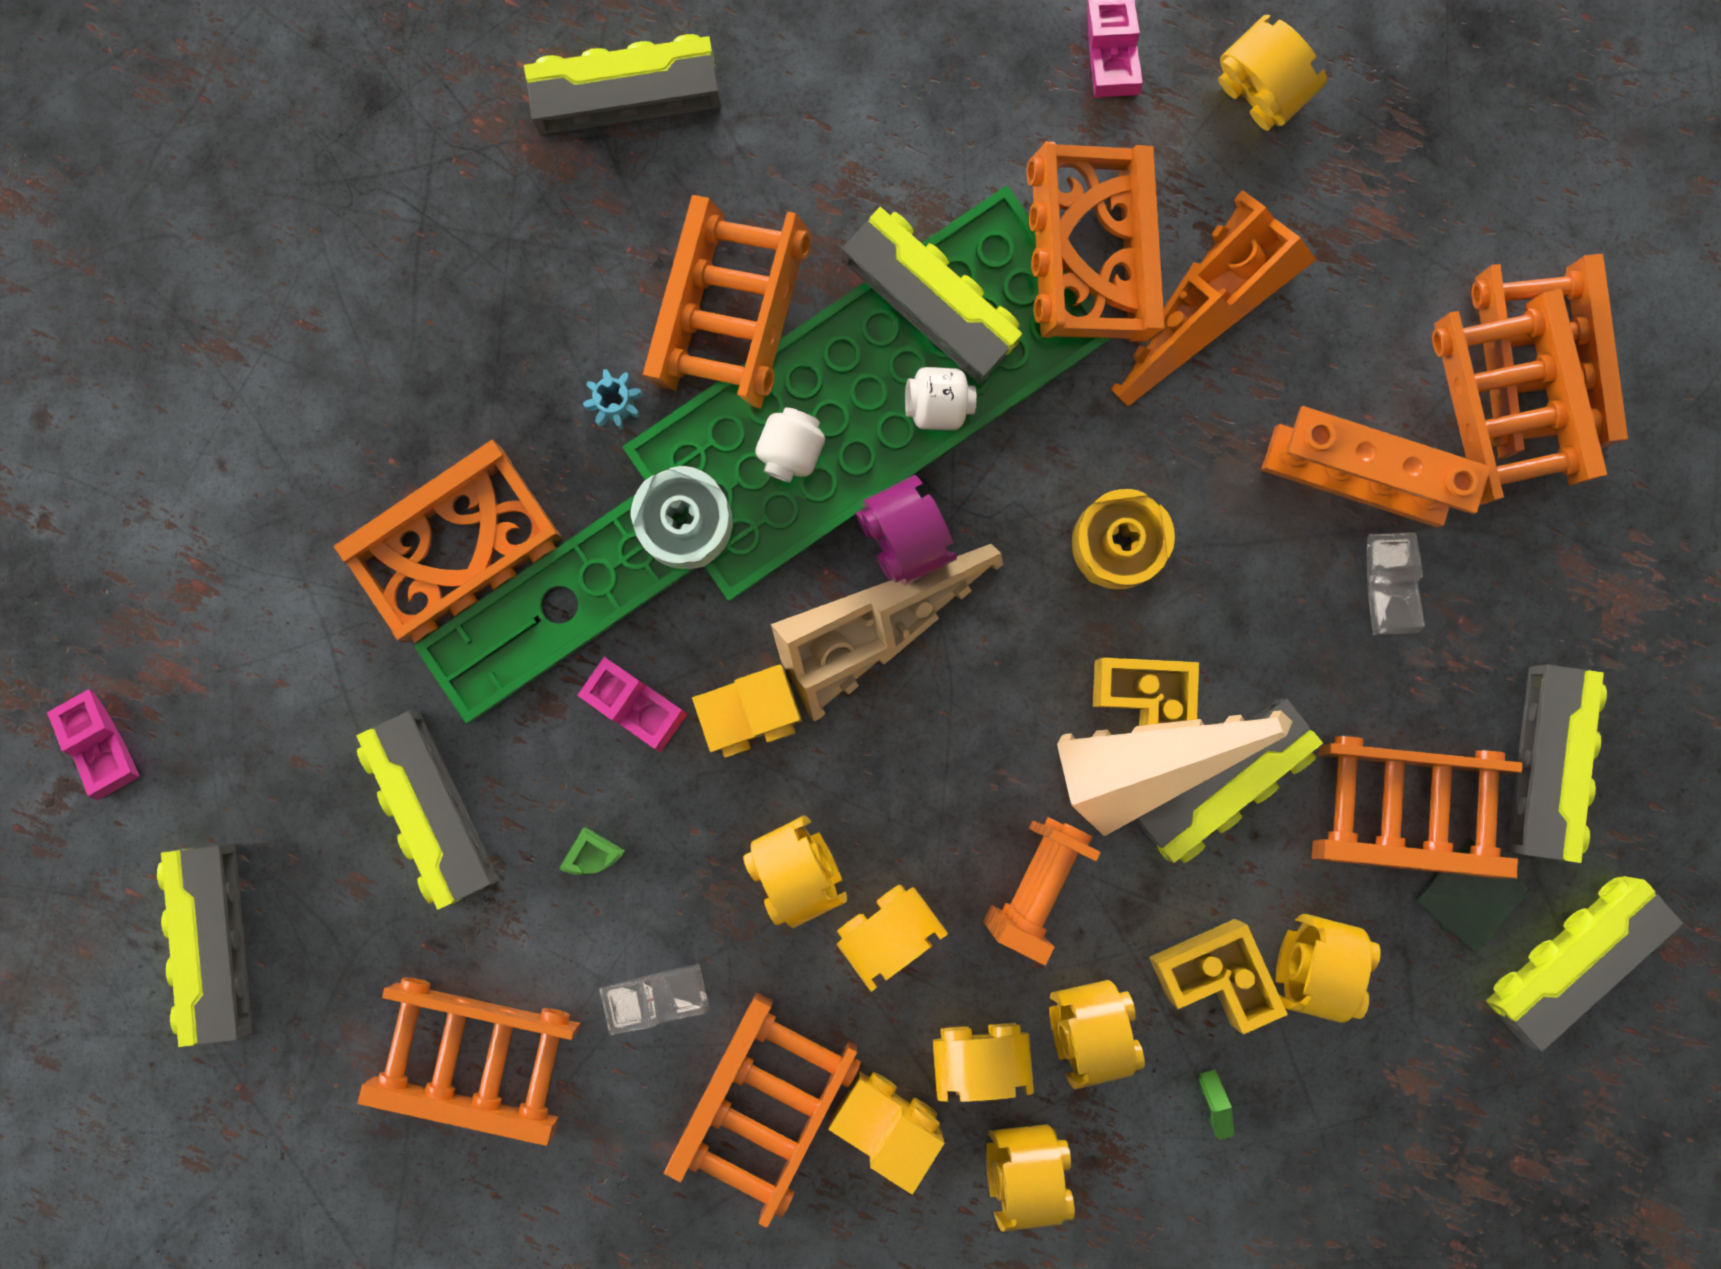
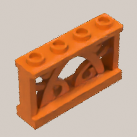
[1026,141,1165,342]
[333,440,563,644]

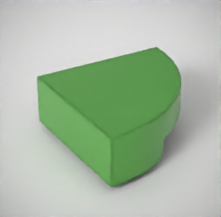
[559,827,626,875]
[1199,1069,1235,1140]

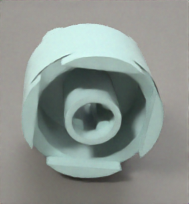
[631,466,733,569]

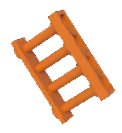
[642,195,811,408]
[1471,254,1628,459]
[1432,288,1607,506]
[1261,406,1491,528]
[1311,736,1522,878]
[983,817,1101,966]
[357,977,581,1146]
[663,992,861,1228]

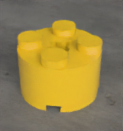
[1218,15,1327,131]
[1072,489,1175,590]
[743,815,847,928]
[836,884,948,992]
[1276,914,1381,1023]
[1049,980,1145,1089]
[932,1023,1034,1102]
[986,1124,1075,1232]

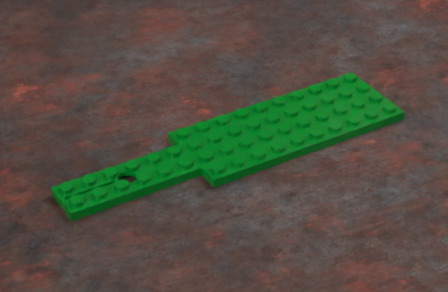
[414,185,1113,724]

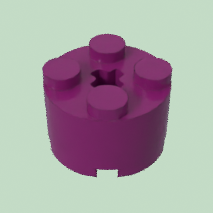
[856,475,957,586]

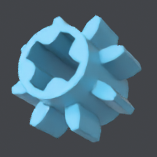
[583,369,643,430]

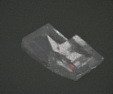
[1367,533,1425,635]
[599,964,710,1035]

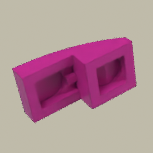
[1087,0,1143,98]
[577,657,688,752]
[47,689,140,800]

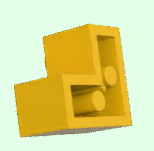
[1093,658,1199,726]
[692,664,803,758]
[1149,919,1288,1035]
[829,1071,945,1195]

